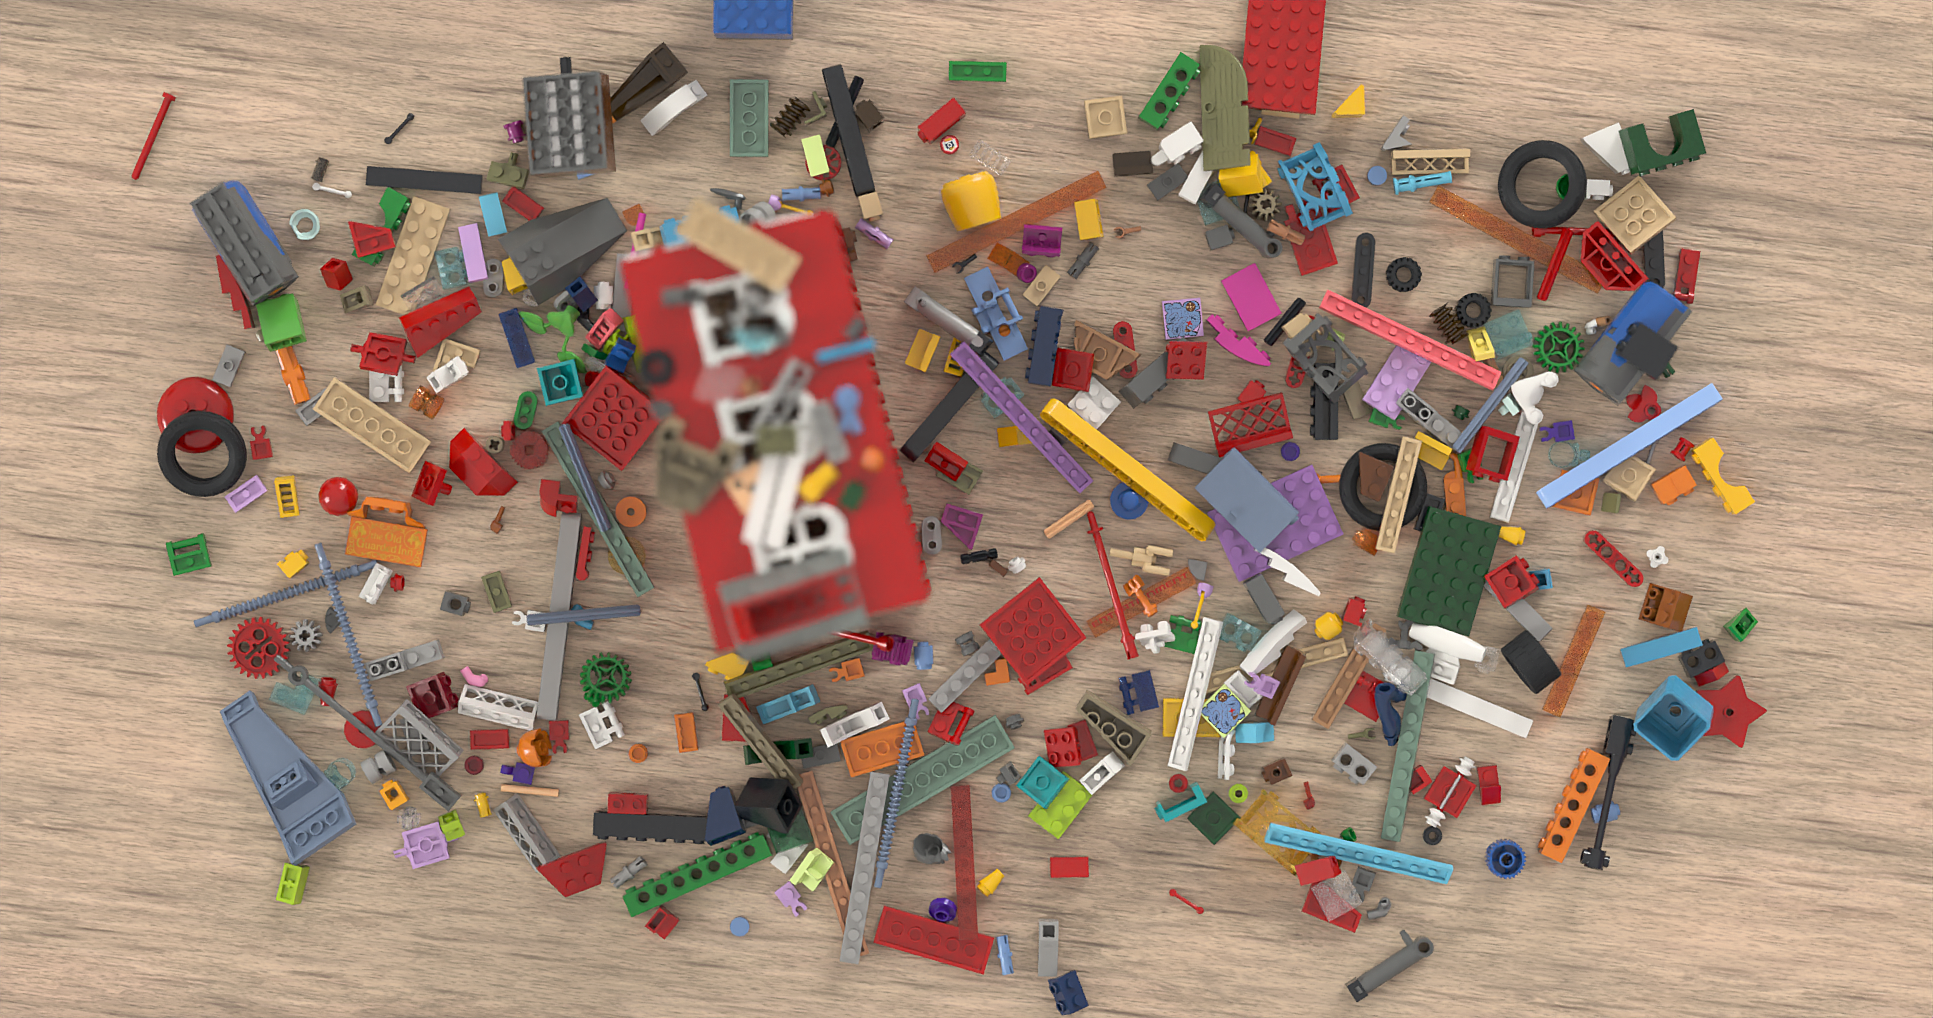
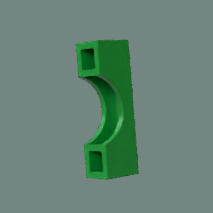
[351,187,411,267]

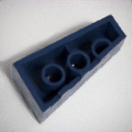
[1025,306,1063,387]

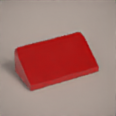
[924,442,968,482]
[1050,857,1089,878]

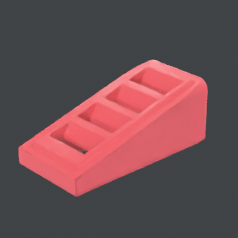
[585,308,624,350]

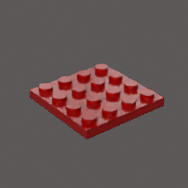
[561,365,659,471]
[979,577,1087,685]

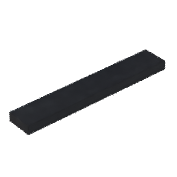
[366,166,483,194]

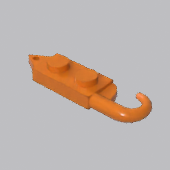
[1443,452,1466,516]

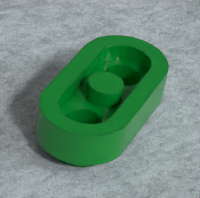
[514,391,538,429]

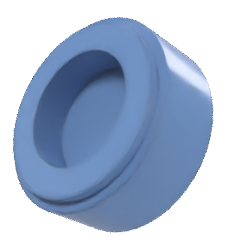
[1367,166,1387,186]
[992,783,1011,803]
[730,917,750,936]

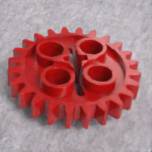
[227,617,291,679]

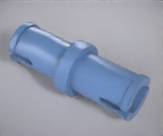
[782,186,821,202]
[996,935,1014,975]

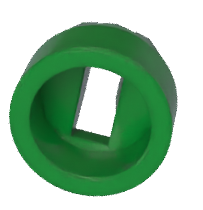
[1340,827,1357,842]

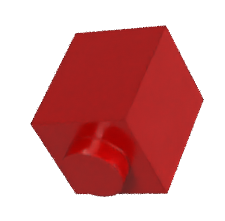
[1236,380,1267,410]

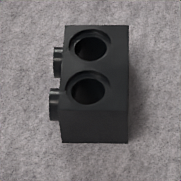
[1677,638,1725,678]

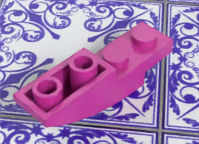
[1206,314,1271,367]

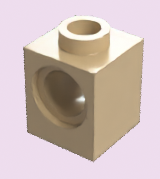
[858,192,883,222]

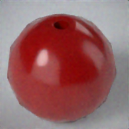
[318,477,358,516]

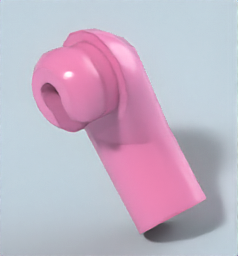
[460,666,488,687]

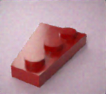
[1301,881,1362,933]

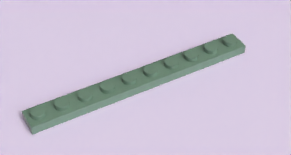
[541,422,655,597]
[1381,650,1435,842]

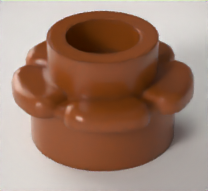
[819,179,835,197]

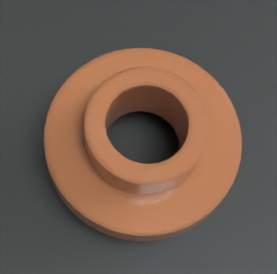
[740,378,760,398]

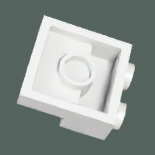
[1067,376,1121,430]

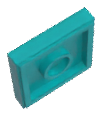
[1016,756,1069,809]

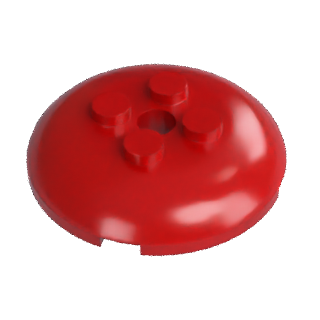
[157,377,234,453]

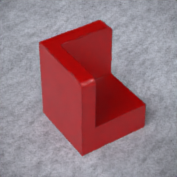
[320,258,353,291]
[1410,765,1433,794]

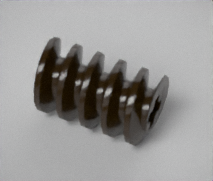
[770,96,811,138]
[1429,302,1469,345]

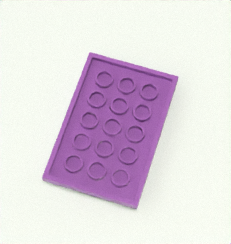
[1207,464,1343,582]

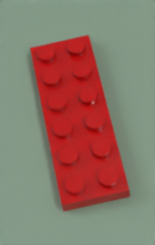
[873,905,994,975]

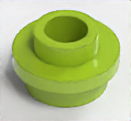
[1229,784,1248,803]

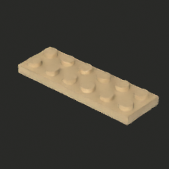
[376,196,451,315]
[676,198,801,294]
[313,377,431,473]

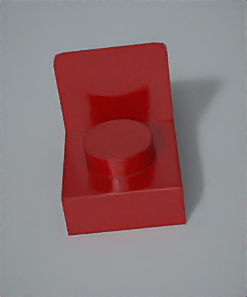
[1477,765,1501,805]

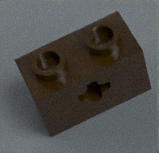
[855,99,885,133]

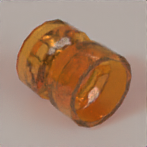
[409,385,445,420]

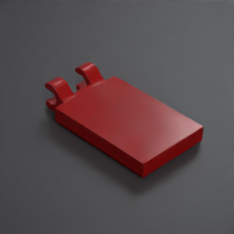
[1283,200,1338,276]

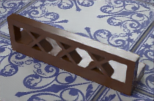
[1255,645,1306,726]

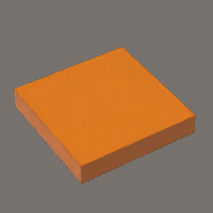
[1553,470,1600,516]

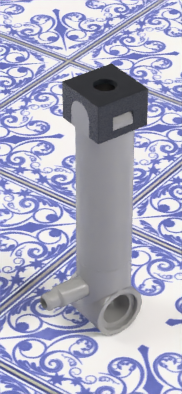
[904,286,993,357]

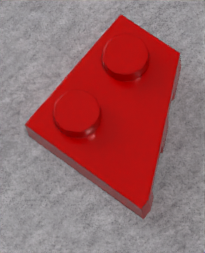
[348,221,396,258]

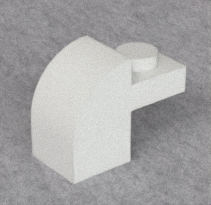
[427,356,468,394]

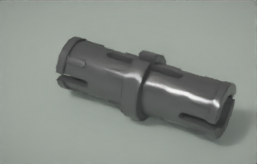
[1067,242,1099,280]

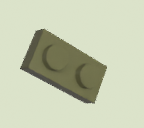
[481,571,513,613]

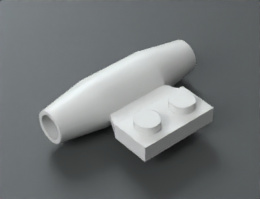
[1409,622,1487,685]

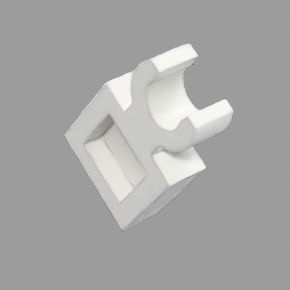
[512,610,546,632]

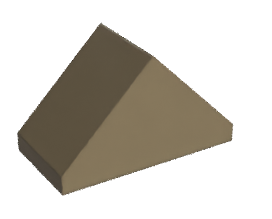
[340,285,374,313]

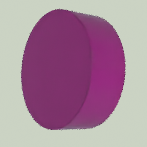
[1017,263,1037,283]

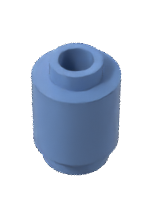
[914,642,934,670]
[1590,801,1620,823]

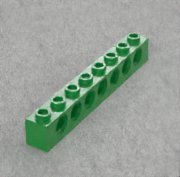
[622,832,773,918]

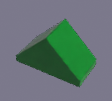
[1723,608,1758,642]

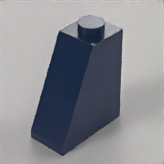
[705,786,746,846]

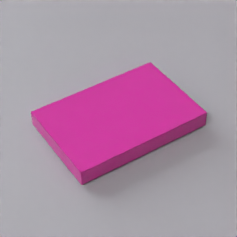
[1221,263,1282,331]

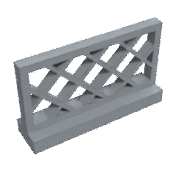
[375,699,463,776]

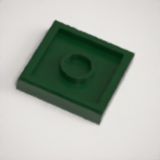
[1187,791,1241,845]

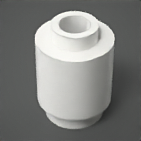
[594,282,613,310]

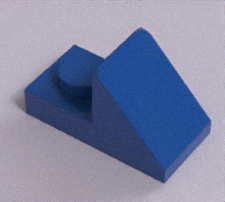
[605,338,636,373]

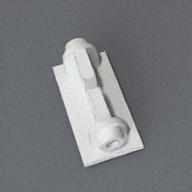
[358,563,393,605]

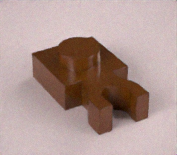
[842,227,858,261]

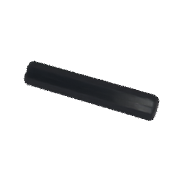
[1264,297,1306,346]

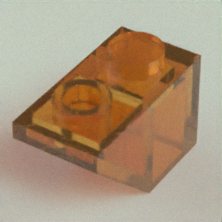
[1352,528,1378,556]

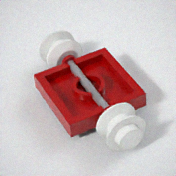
[1424,756,1477,828]

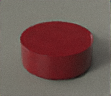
[464,755,484,775]

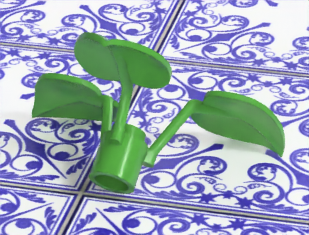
[519,306,587,373]

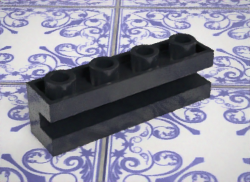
[1310,363,1339,440]

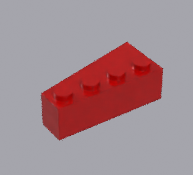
[399,286,482,358]

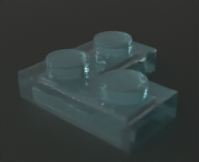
[269,673,321,715]

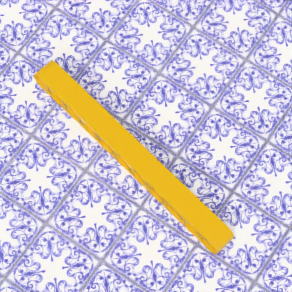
[1040,398,1216,541]

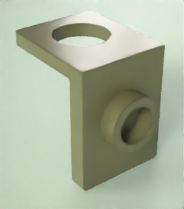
[804,91,827,126]

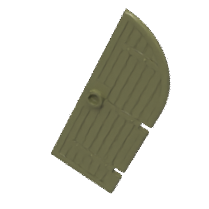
[1200,45,1250,172]

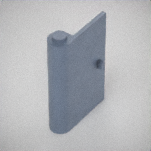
[1194,447,1299,553]

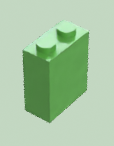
[256,293,307,352]

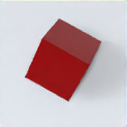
[645,905,680,940]

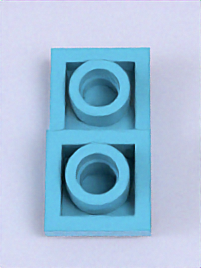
[479,192,507,237]

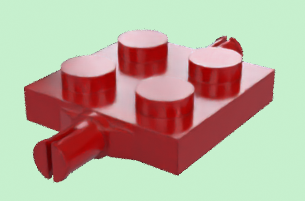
[350,332,416,376]

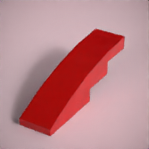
[216,255,255,329]

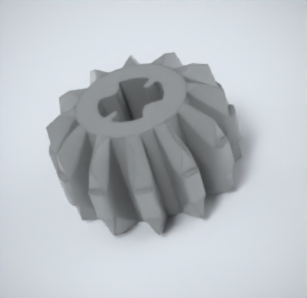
[289,619,323,652]

